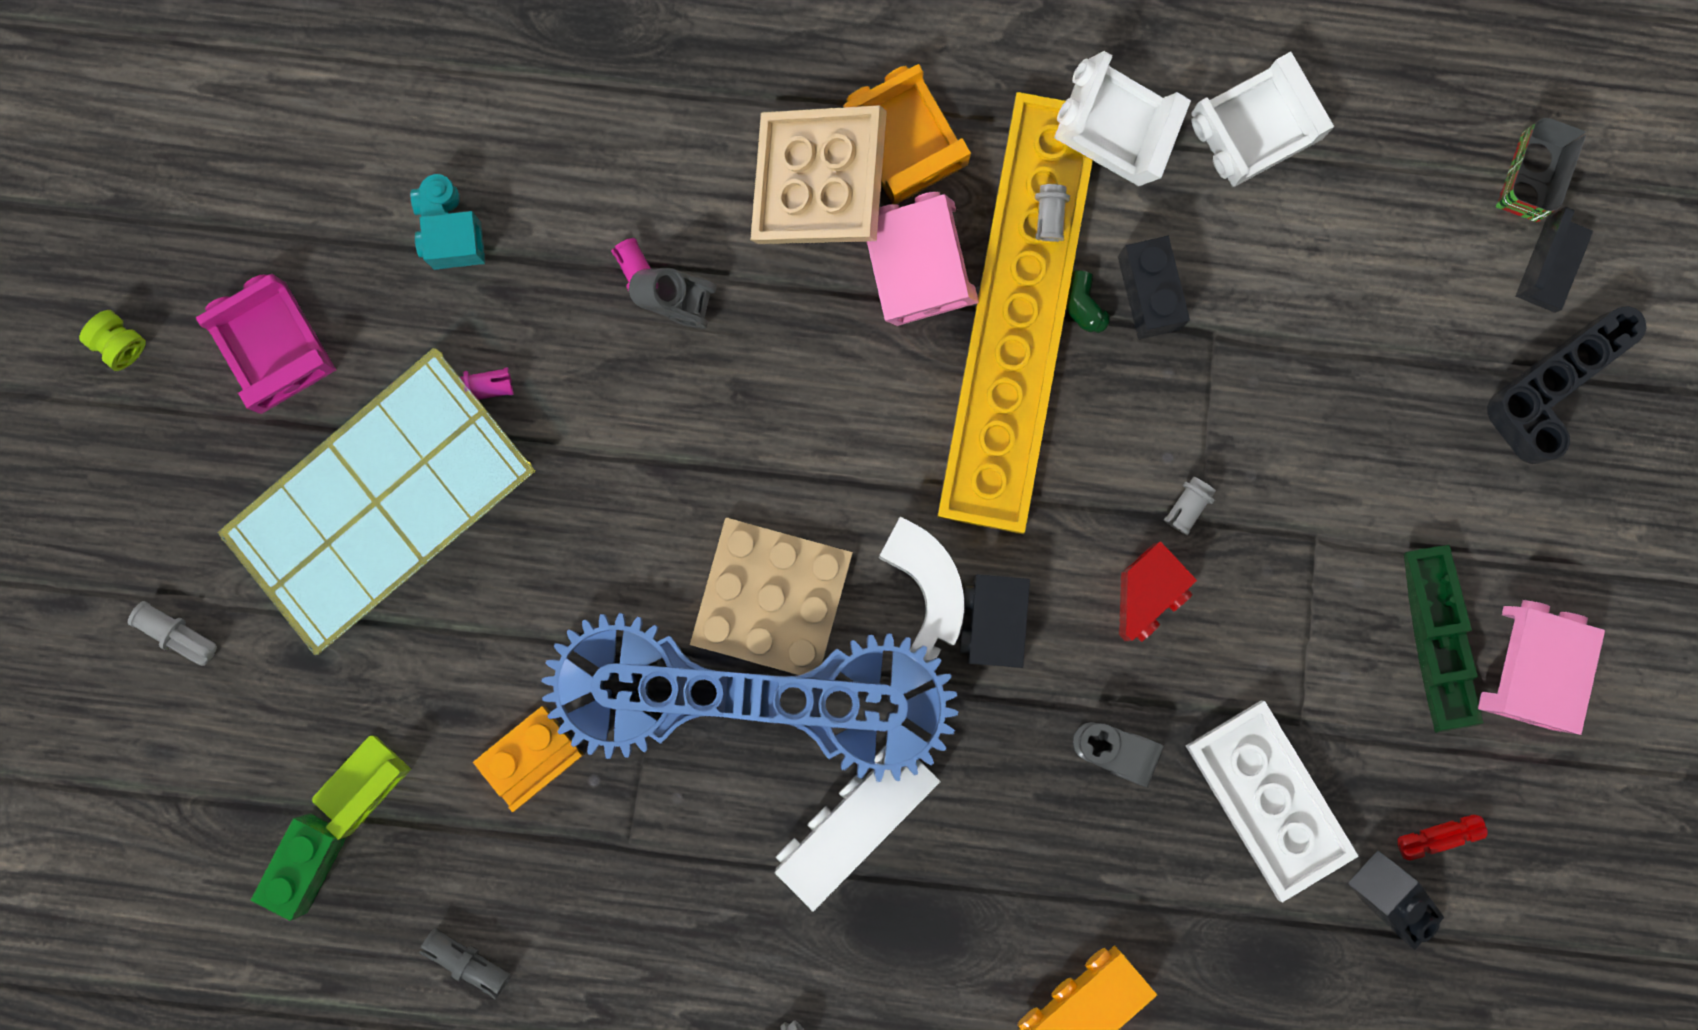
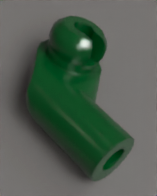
[1066,271,1110,333]

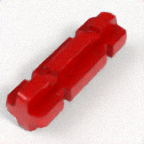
[1397,814,1488,861]

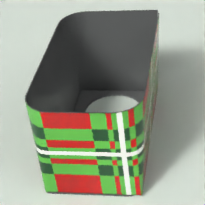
[1496,118,1587,223]

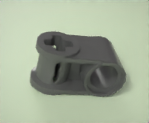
[629,268,717,329]
[1072,722,1164,788]

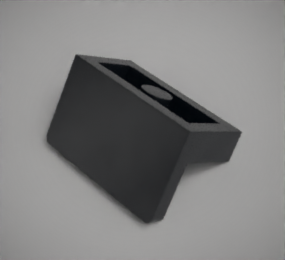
[1515,207,1593,313]

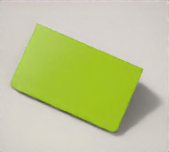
[312,735,412,840]

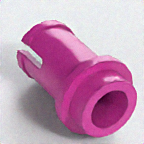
[611,238,659,291]
[460,367,514,400]

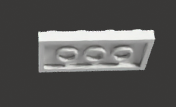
[1186,701,1359,902]

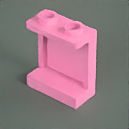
[867,192,979,326]
[1478,600,1605,735]

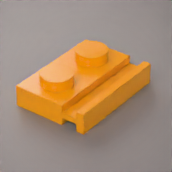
[473,705,584,813]

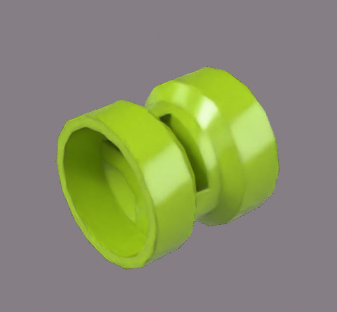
[79,310,146,371]

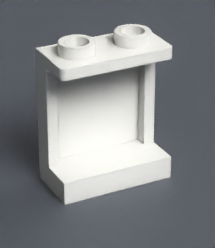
[1054,51,1191,186]
[1191,52,1334,187]

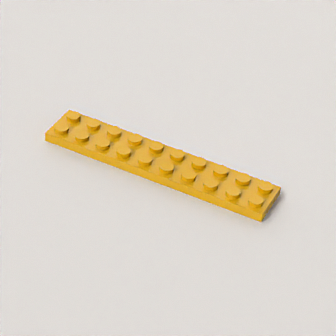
[937,92,1093,534]

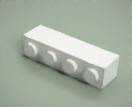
[775,745,940,911]

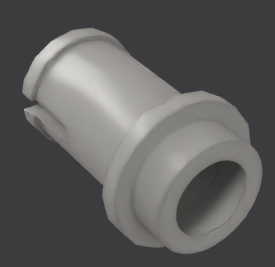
[1035,184,1070,242]
[1164,477,1216,536]

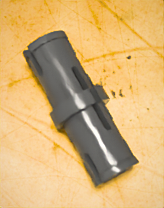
[419,928,511,1000]

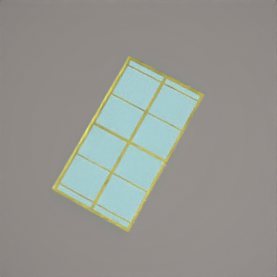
[217,348,535,655]

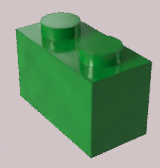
[250,813,347,921]

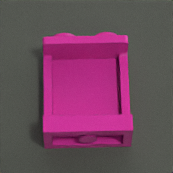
[196,274,336,414]

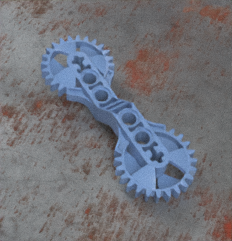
[542,613,958,782]

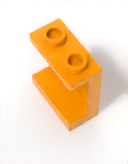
[843,64,971,204]

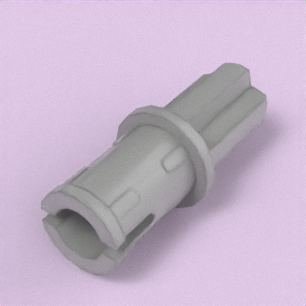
[128,601,217,666]

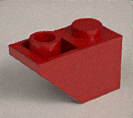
[1119,541,1197,642]

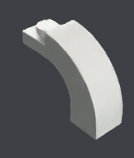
[879,517,964,663]

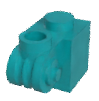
[410,174,485,270]

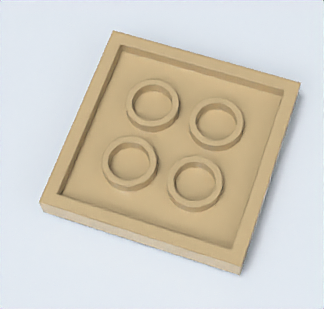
[750,105,887,244]
[690,518,853,675]

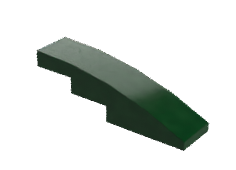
[1404,545,1484,733]

